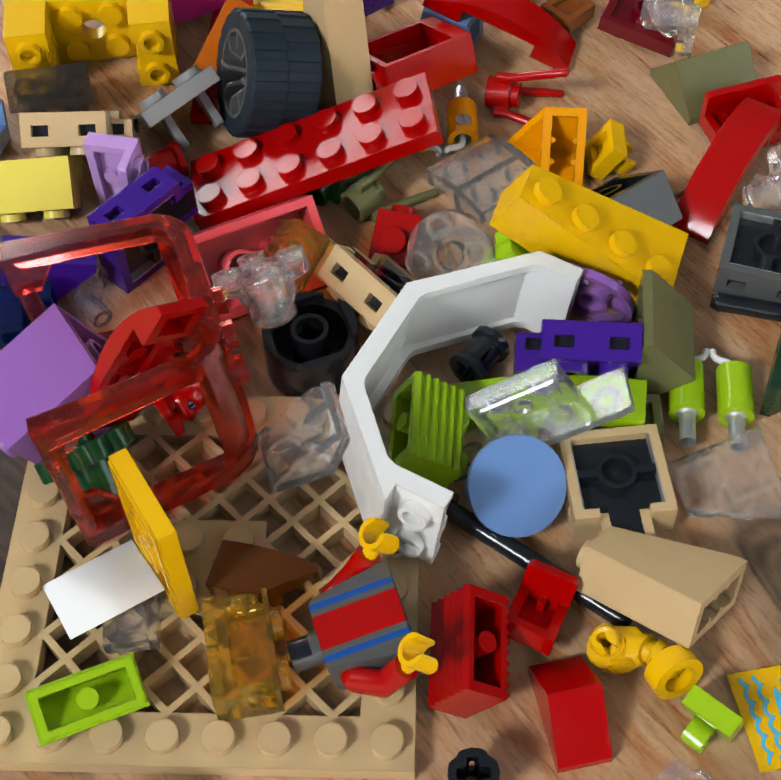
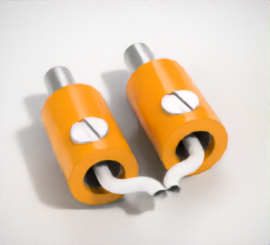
[419,84,478,157]

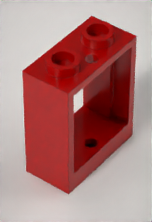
[368,16,478,91]

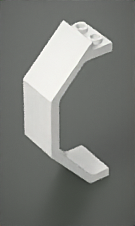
[335,251,584,564]

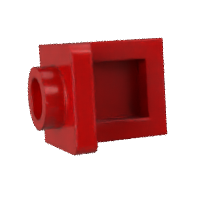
[368,204,426,271]
[506,559,580,656]

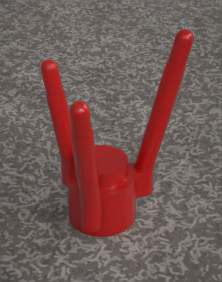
[484,68,569,125]

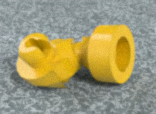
[586,622,703,700]

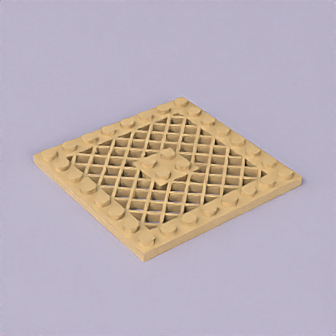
[0,396,419,780]

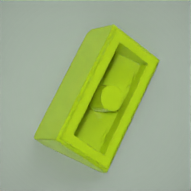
[23,652,150,747]

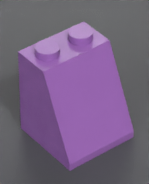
[0,303,151,464]

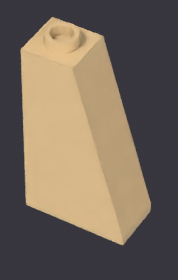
[303,0,373,110]

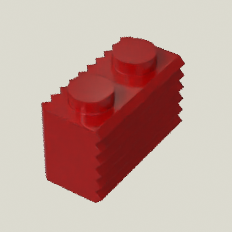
[428,584,510,719]

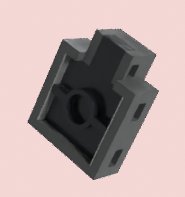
[713,203,781,304]

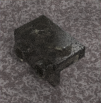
[3,62,98,114]

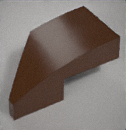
[205,540,323,609]

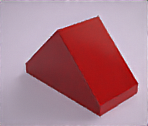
[528,656,613,773]

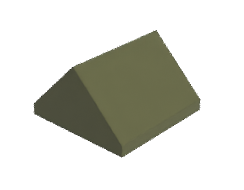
[650,41,757,126]
[629,269,695,395]

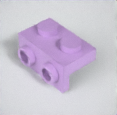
[83,132,149,205]

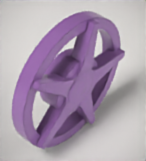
[571,263,636,323]

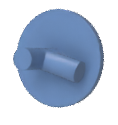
[464,434,567,538]

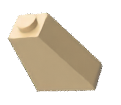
[576,526,748,649]

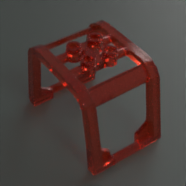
[0,214,259,546]

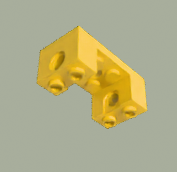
[3,0,180,100]

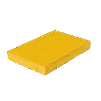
[107,448,199,619]

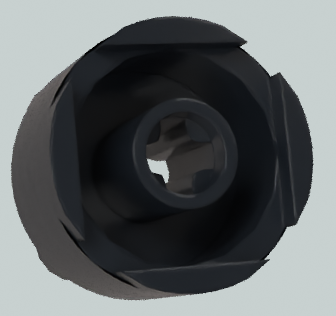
[261,291,359,397]

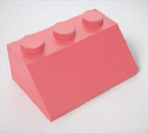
[177,195,328,325]

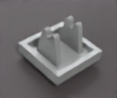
[135,64,224,151]

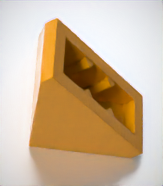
[499,107,588,186]

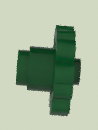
[34,421,137,507]

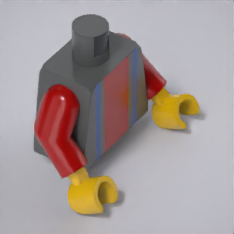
[286,517,438,698]

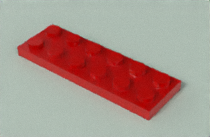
[190,72,443,230]

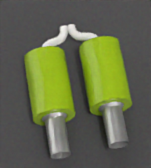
[668,348,755,451]

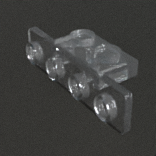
[453,358,635,484]

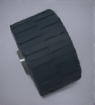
[216,8,323,138]

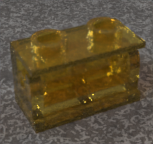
[201,588,293,721]

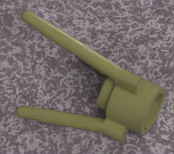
[341,160,439,223]

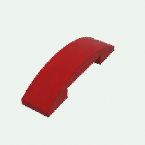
[422,0,576,69]
[671,97,781,245]
[87,297,208,431]

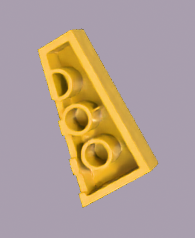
[489,164,689,319]

